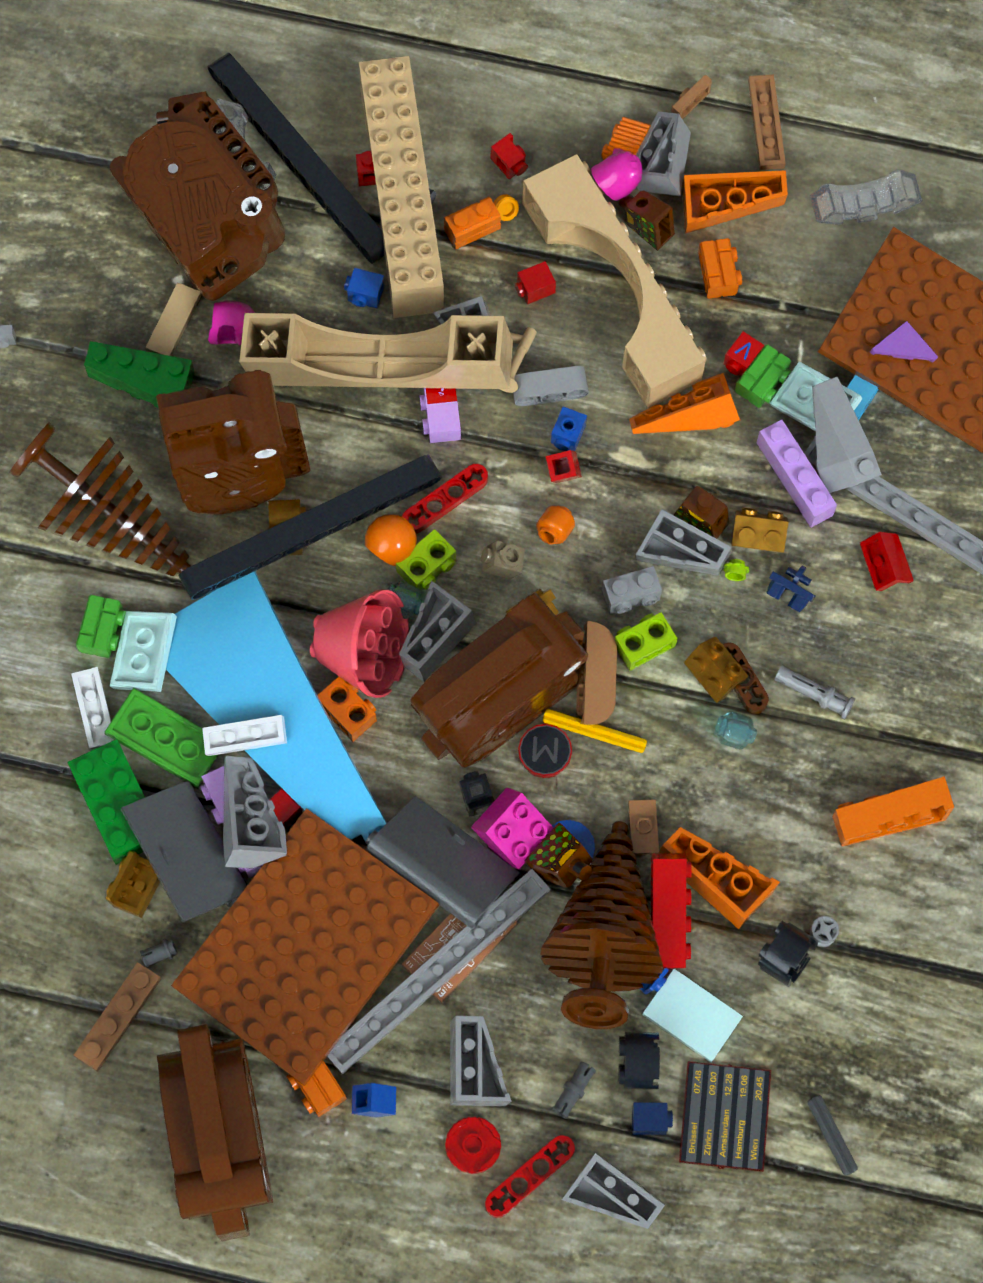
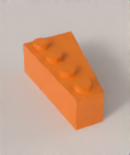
[682,170,788,234]
[832,776,954,847]
[659,827,780,929]

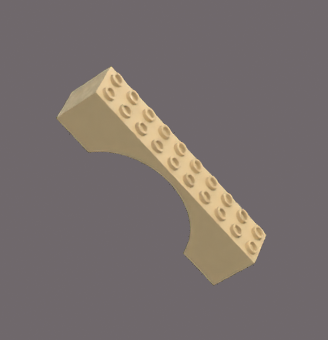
[359,56,444,318]
[522,154,707,408]
[239,313,513,389]

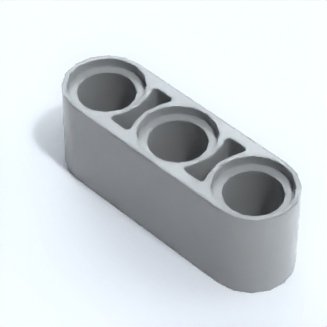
[513,366,589,406]

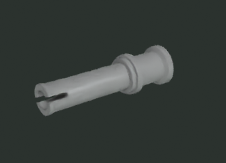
[774,665,856,720]

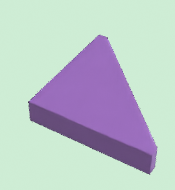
[870,321,938,362]

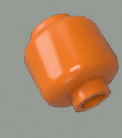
[536,505,575,545]

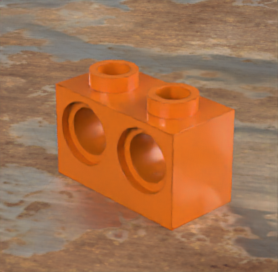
[317,677,377,742]

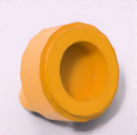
[494,194,519,221]

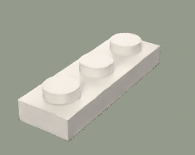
[71,667,114,751]
[202,715,287,756]

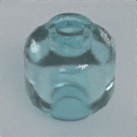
[387,581,424,619]
[715,711,757,750]

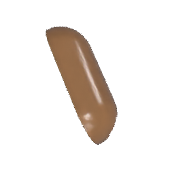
[576,621,617,725]

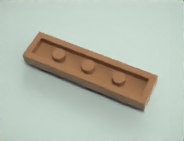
[748,74,786,170]
[74,962,161,1072]

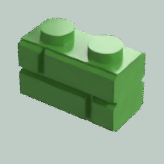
[735,344,792,408]
[76,595,126,658]

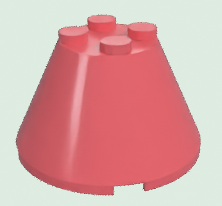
[310,589,409,698]

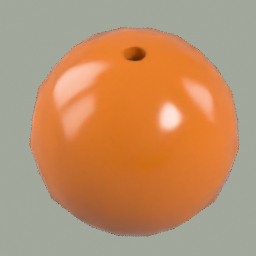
[365,514,417,566]

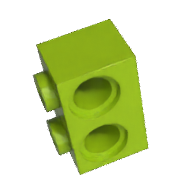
[396,529,456,593]
[615,612,678,671]

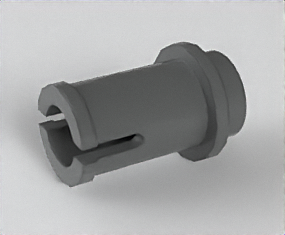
[140,939,177,967]

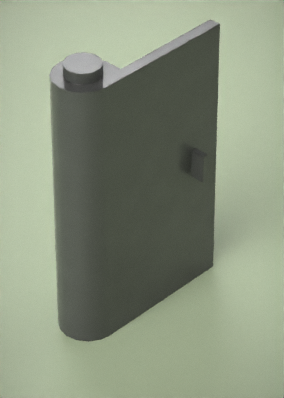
[121,781,247,922]
[365,796,520,930]

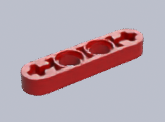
[402,464,488,534]
[485,1135,575,1218]

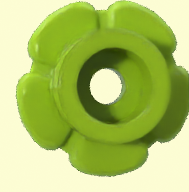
[724,559,750,581]

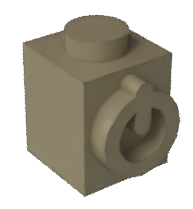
[481,541,525,580]

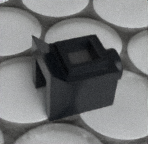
[459,771,495,817]

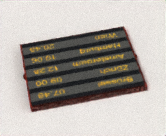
[679,1061,771,1172]

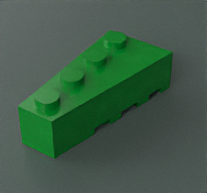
[84,341,195,408]

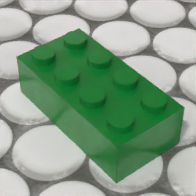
[67,739,145,865]

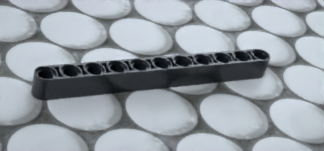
[207,52,385,264]
[178,454,442,600]

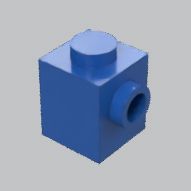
[344,268,385,309]
[551,406,587,451]
[352,1083,396,1118]

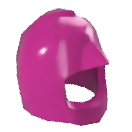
[591,148,643,201]
[208,300,255,346]

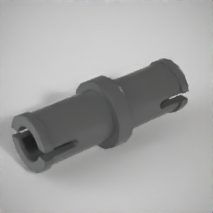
[552,1062,596,1119]

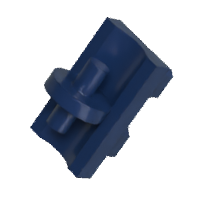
[766,565,816,612]

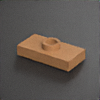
[671,74,712,119]
[628,799,659,856]

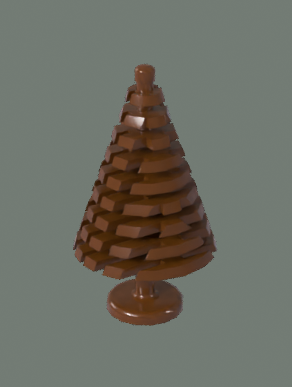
[9,422,191,577]
[540,821,663,1029]

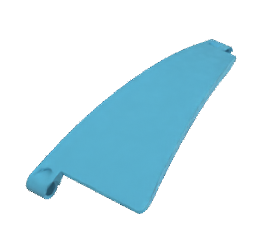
[166,570,388,842]

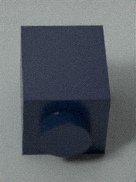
[632,1102,673,1135]

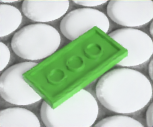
[105,688,219,789]

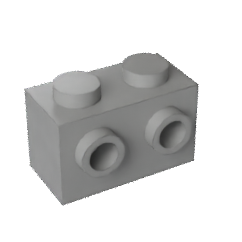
[602,566,662,615]

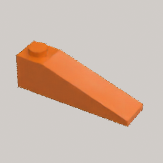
[629,373,740,434]

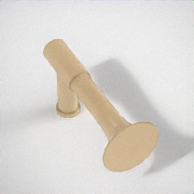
[500,327,537,393]

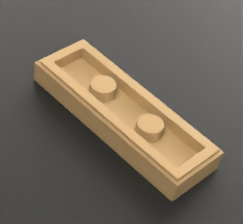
[146,282,201,356]

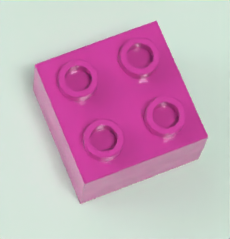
[471,787,553,869]

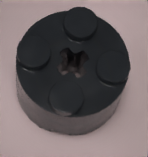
[758,921,818,987]
[618,1032,660,1089]

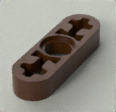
[723,642,769,714]

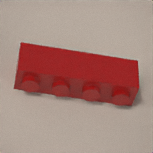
[651,853,692,968]

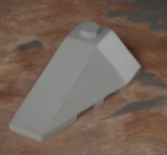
[812,377,882,493]
[223,756,287,868]

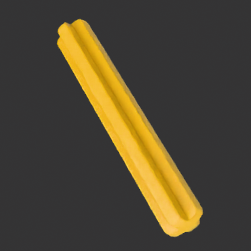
[543,709,647,753]

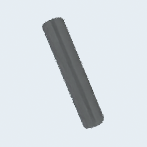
[807,1095,858,1176]

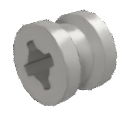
[809,916,839,947]

